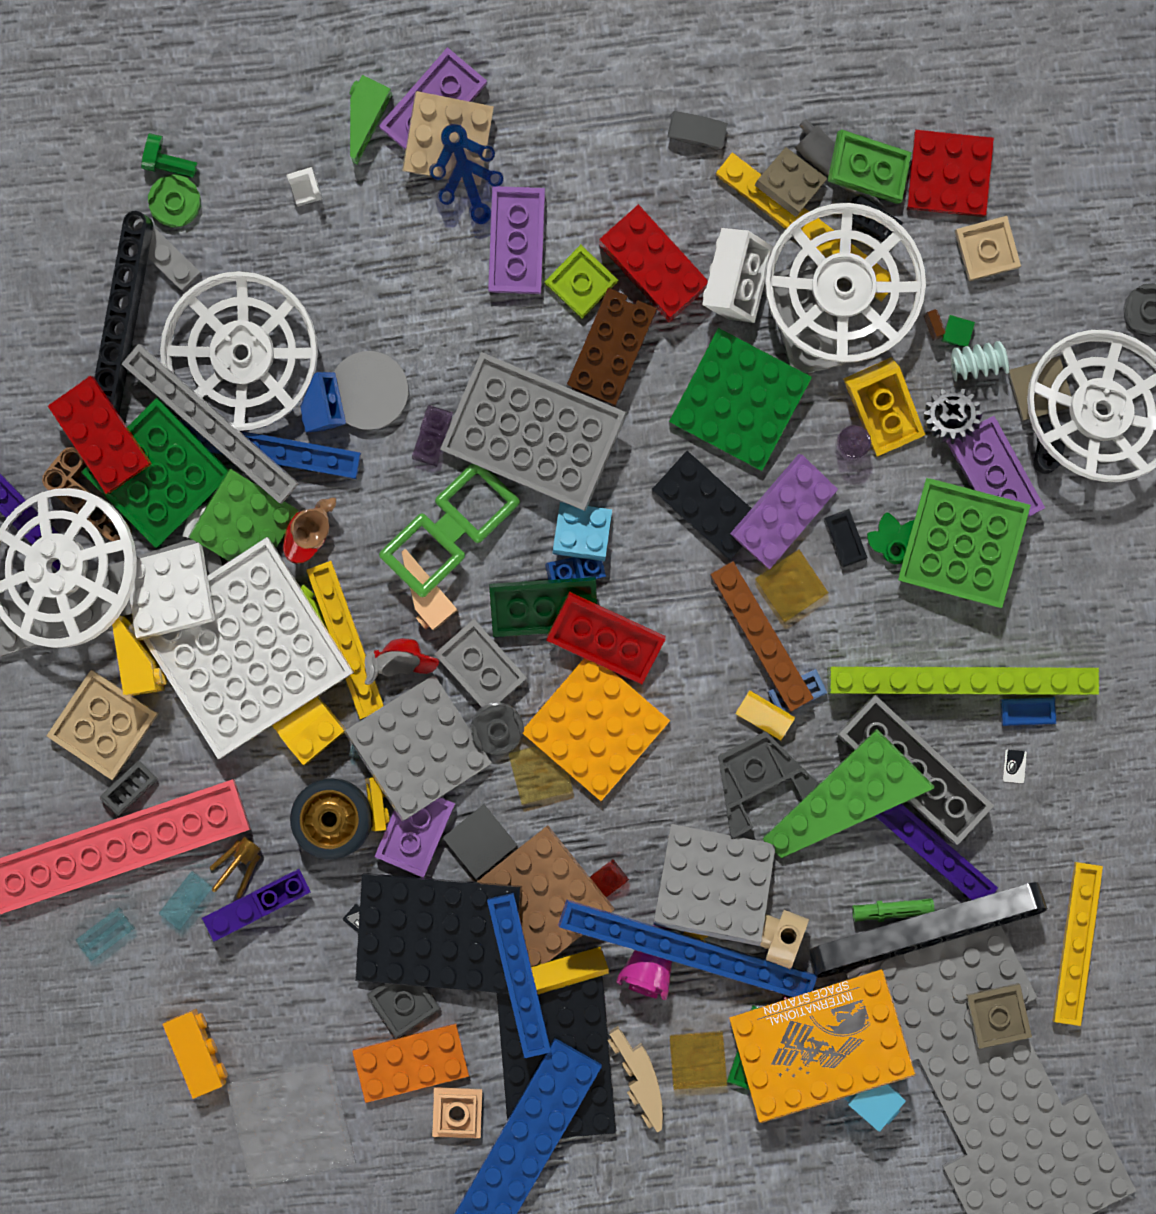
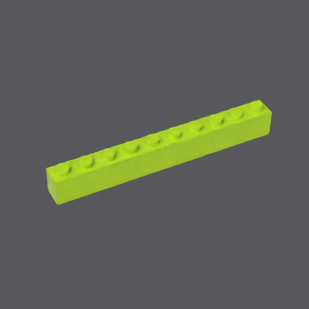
[827,667,1099,695]

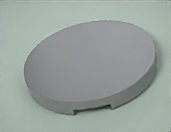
[334,351,409,431]

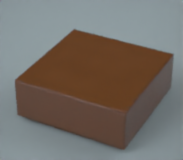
[924,309,946,341]

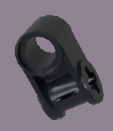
[1034,421,1068,474]

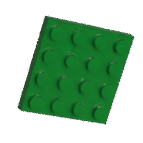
[669,328,812,471]
[82,398,229,548]

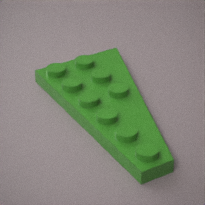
[763,729,934,858]

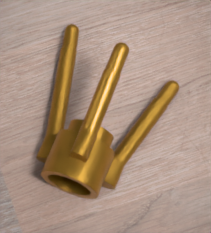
[210,837,261,899]

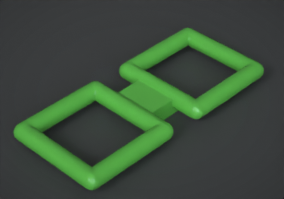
[379,463,520,597]

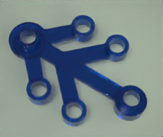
[429,124,503,224]

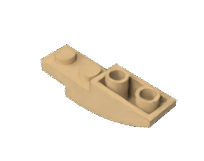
[608,1026,663,1133]

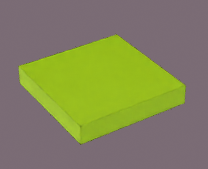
[544,244,619,319]

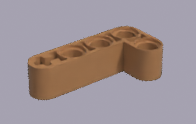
[42,447,132,541]

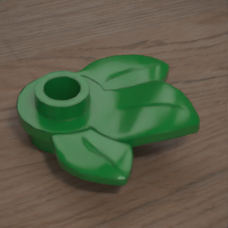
[867,512,914,564]

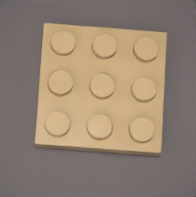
[402,91,494,186]
[46,670,158,780]

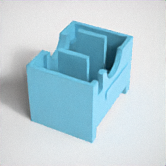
[844,1084,906,1132]

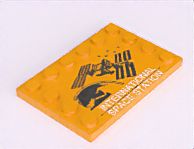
[729,969,916,1123]

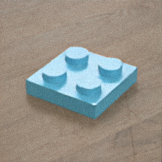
[553,502,612,561]

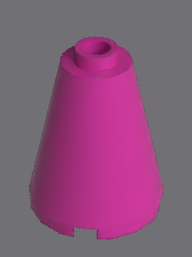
[616,926,672,1000]

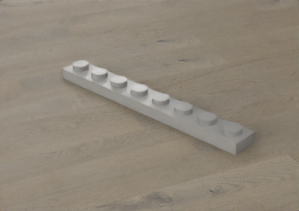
[122,344,299,504]

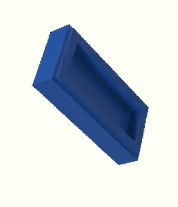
[1000,697,1056,726]

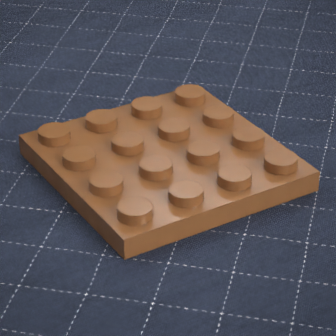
[477,825,615,967]

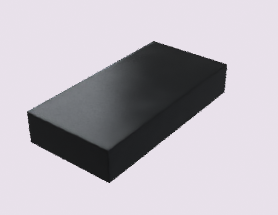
[824,509,868,568]

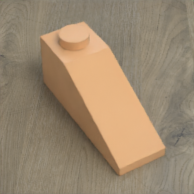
[401,549,458,631]

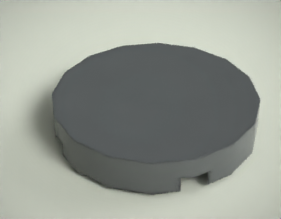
[1123,283,1156,337]
[470,702,524,755]

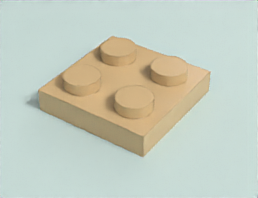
[955,216,1021,281]

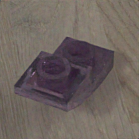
[412,405,453,467]

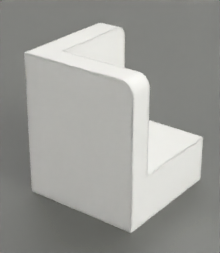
[287,167,322,207]

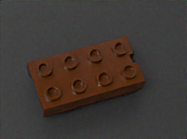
[567,288,657,407]

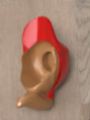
[283,498,336,563]

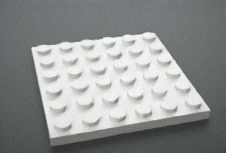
[144,537,354,759]

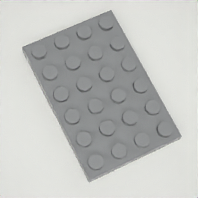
[440,352,627,511]

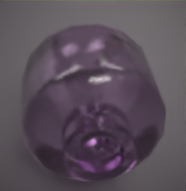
[835,425,872,461]

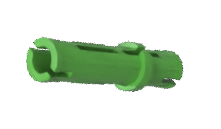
[852,898,935,922]

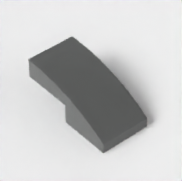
[667,111,728,150]

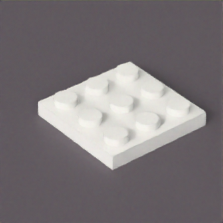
[129,543,215,640]

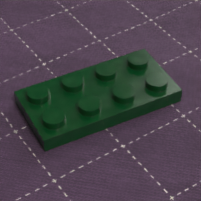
[489,577,597,637]

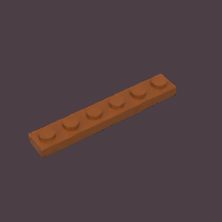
[710,561,814,712]

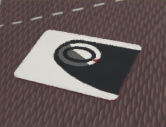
[1003,749,1027,783]

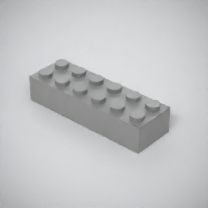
[836,695,994,845]

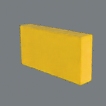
[735,690,795,740]

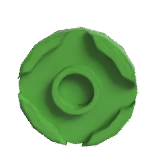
[148,174,201,228]

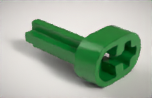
[141,133,197,178]

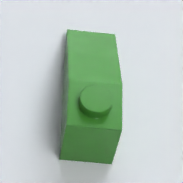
[349,75,393,165]

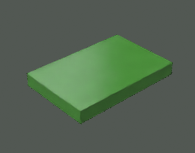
[828,129,912,204]

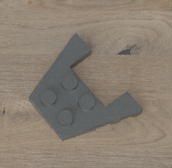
[718,731,819,839]

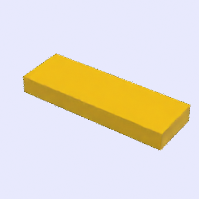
[531,947,609,994]

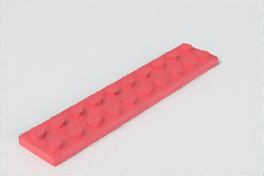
[0,779,251,914]

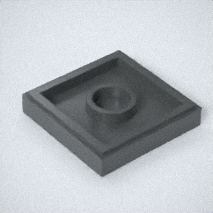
[443,804,517,879]
[367,983,441,1039]

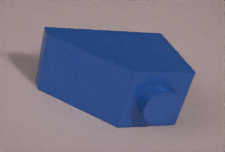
[300,372,346,432]

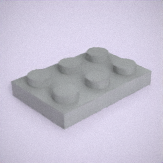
[435,619,527,707]

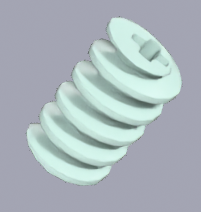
[951,341,1009,382]

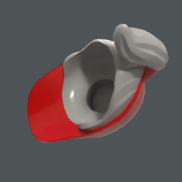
[365,638,439,685]

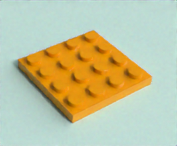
[522,658,670,801]

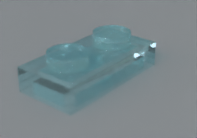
[159,871,214,930]

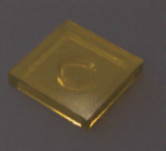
[755,549,828,622]
[508,746,573,805]
[669,1031,727,1090]

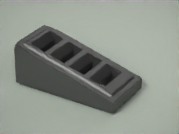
[100,760,158,818]

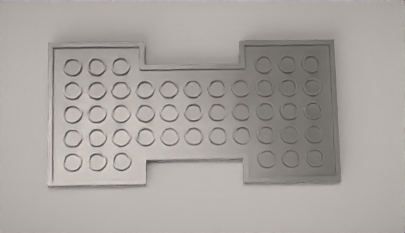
[845,926,1136,1214]

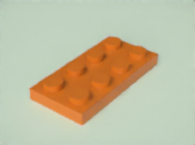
[352,1023,469,1103]

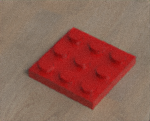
[906,129,994,217]

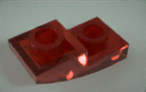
[590,859,629,898]

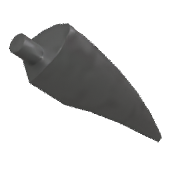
[795,119,885,209]

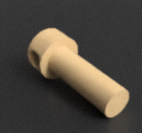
[760,910,809,969]

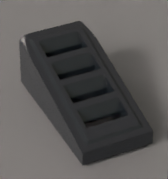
[851,196,903,242]

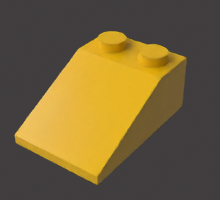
[843,357,925,457]
[112,616,168,696]
[272,696,347,765]

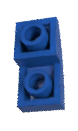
[545,557,606,580]

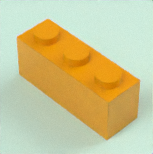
[162,1009,228,1099]

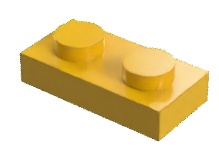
[365,777,389,831]

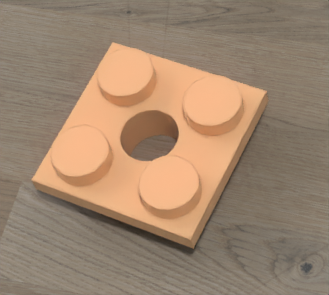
[432,1087,482,1138]

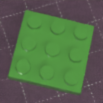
[188,469,299,561]

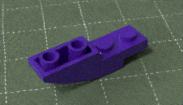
[201,869,311,942]

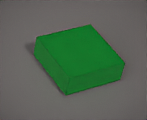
[941,315,975,348]

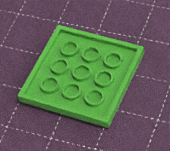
[898,478,1031,608]

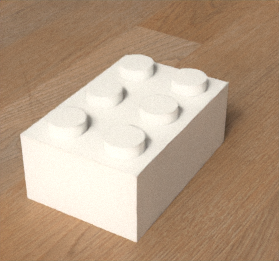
[702,228,773,323]

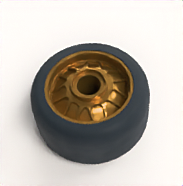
[290,778,372,859]

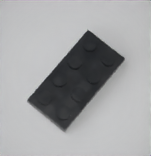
[652,450,752,561]

